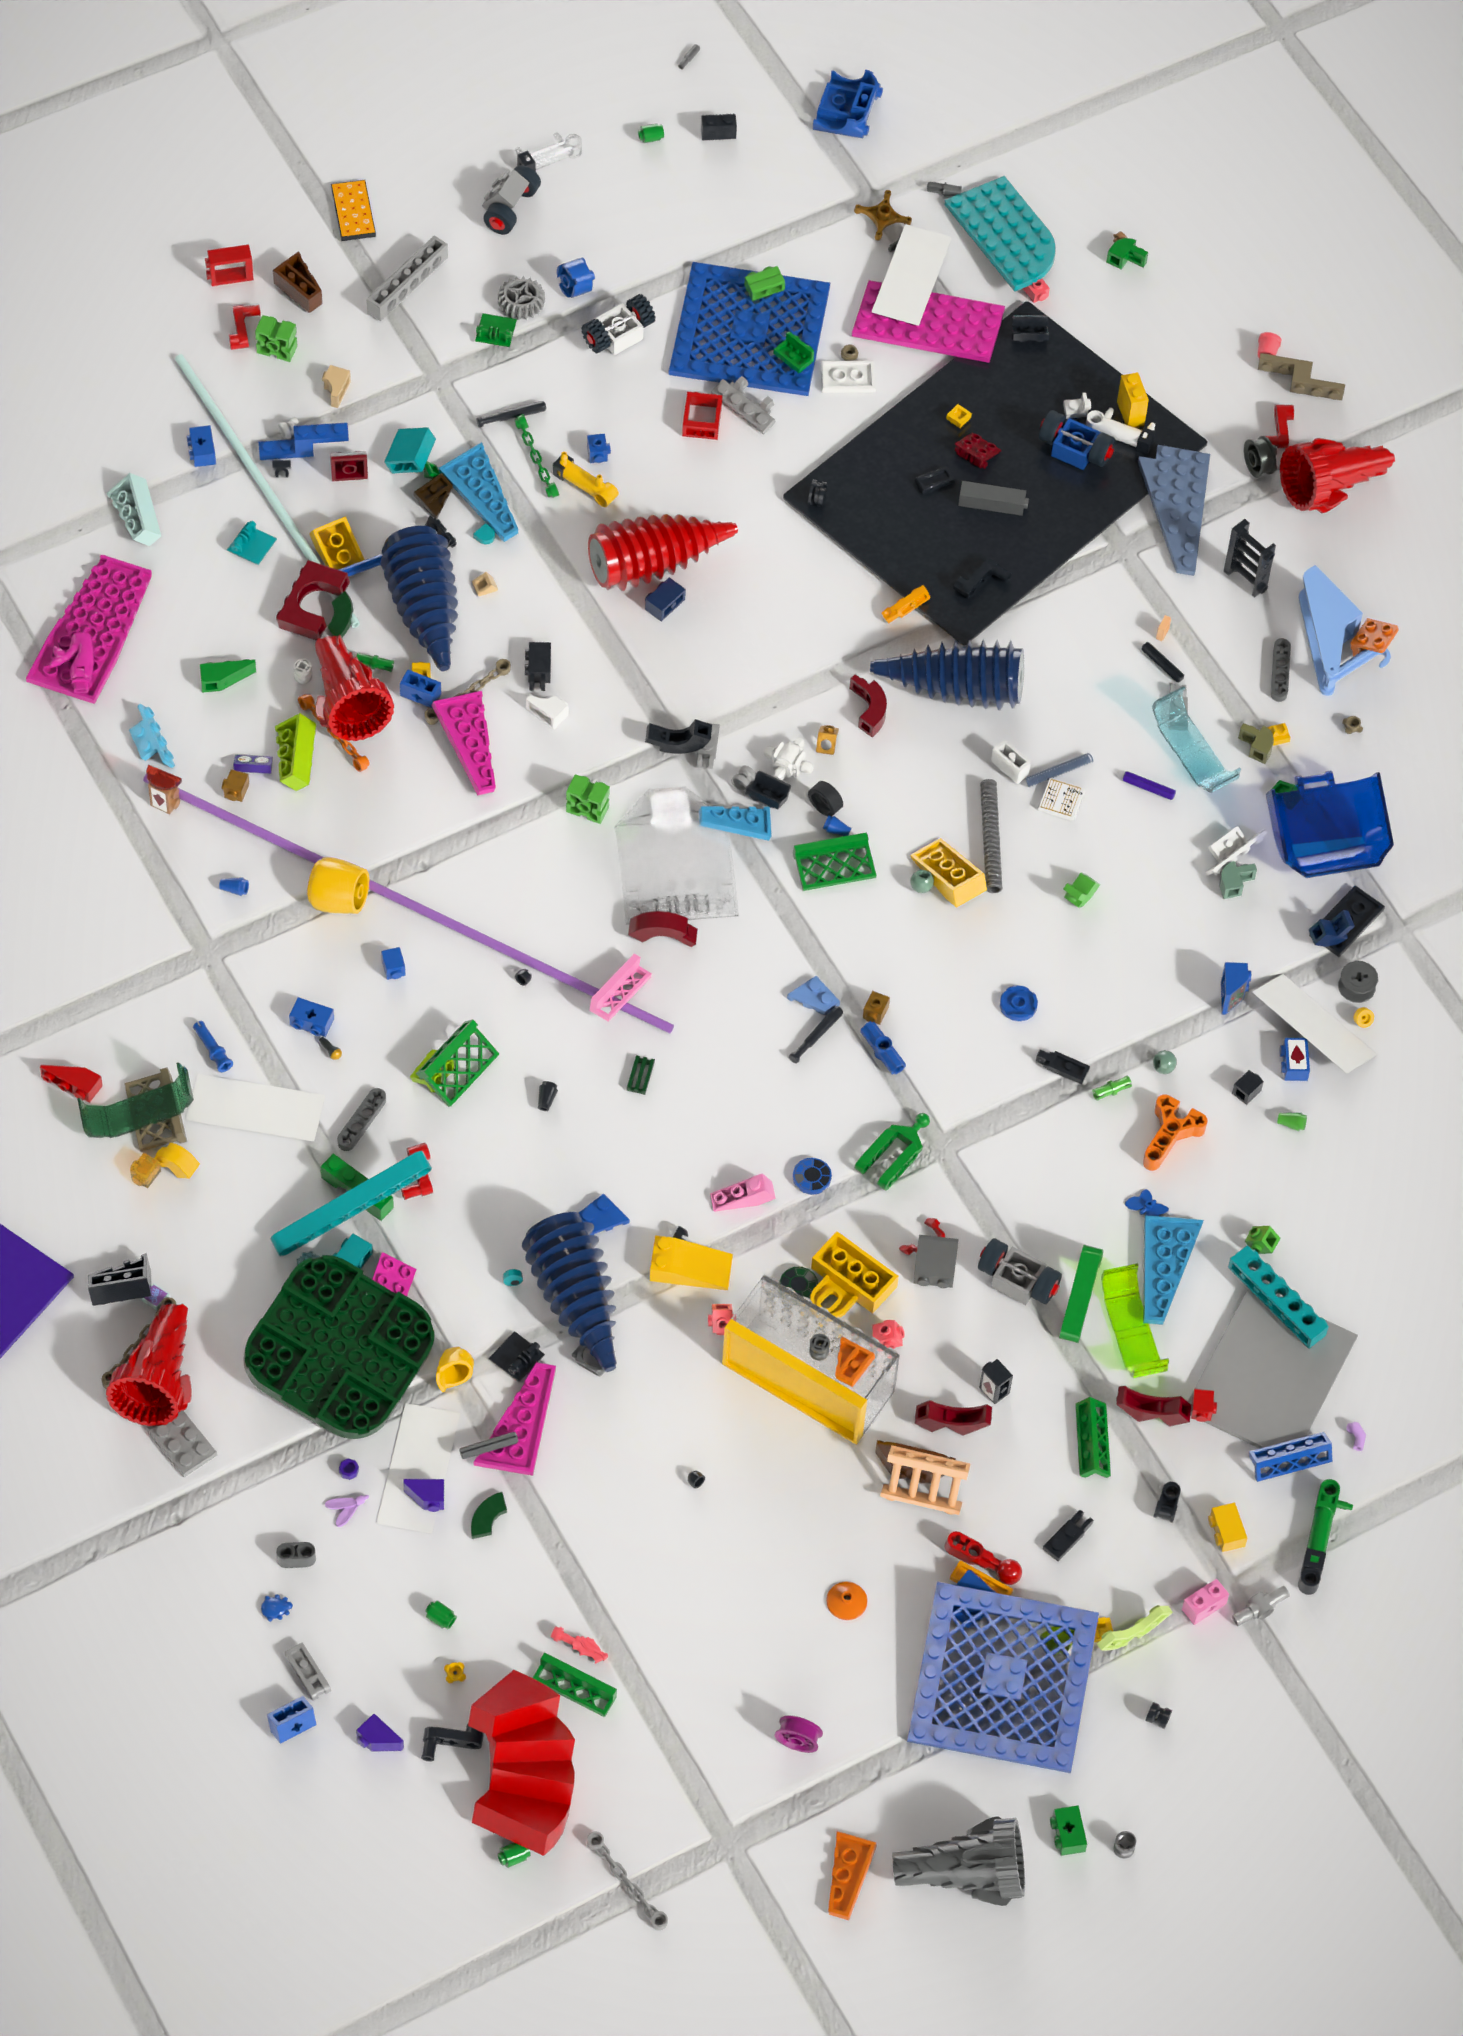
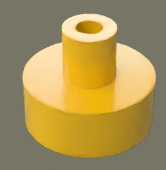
[1353,1007,1374,1028]

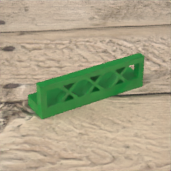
[1075,1397,1111,1478]
[533,1652,617,1717]

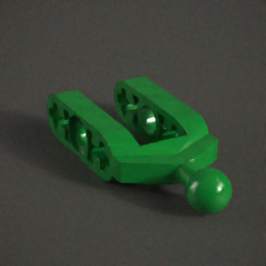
[854,1113,930,1191]

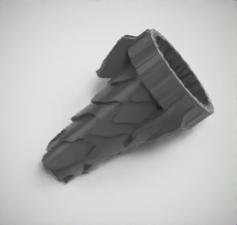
[892,1816,1025,1906]

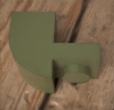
[1238,723,1274,764]

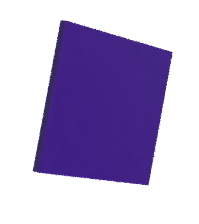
[0,1224,74,1359]

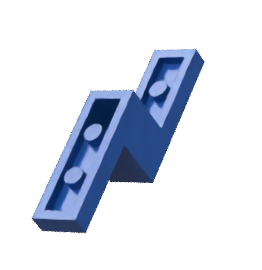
[258,423,349,460]

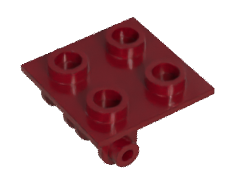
[955,433,1001,469]

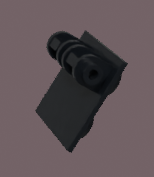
[489,1331,545,1382]

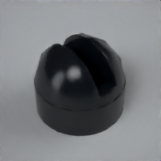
[515,969,532,986]
[673,1226,688,1241]
[688,1471,705,1489]

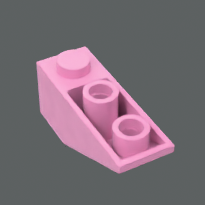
[710,1173,776,1211]

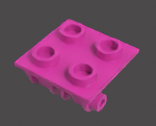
[372,1252,416,1296]

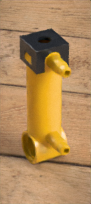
[553,451,619,508]

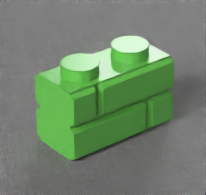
[744,266,785,301]

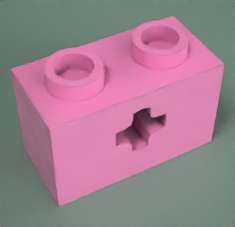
[1182,1579,1229,1625]

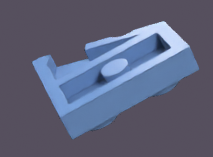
[787,976,840,1015]

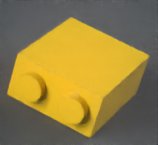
[1117,372,1149,428]

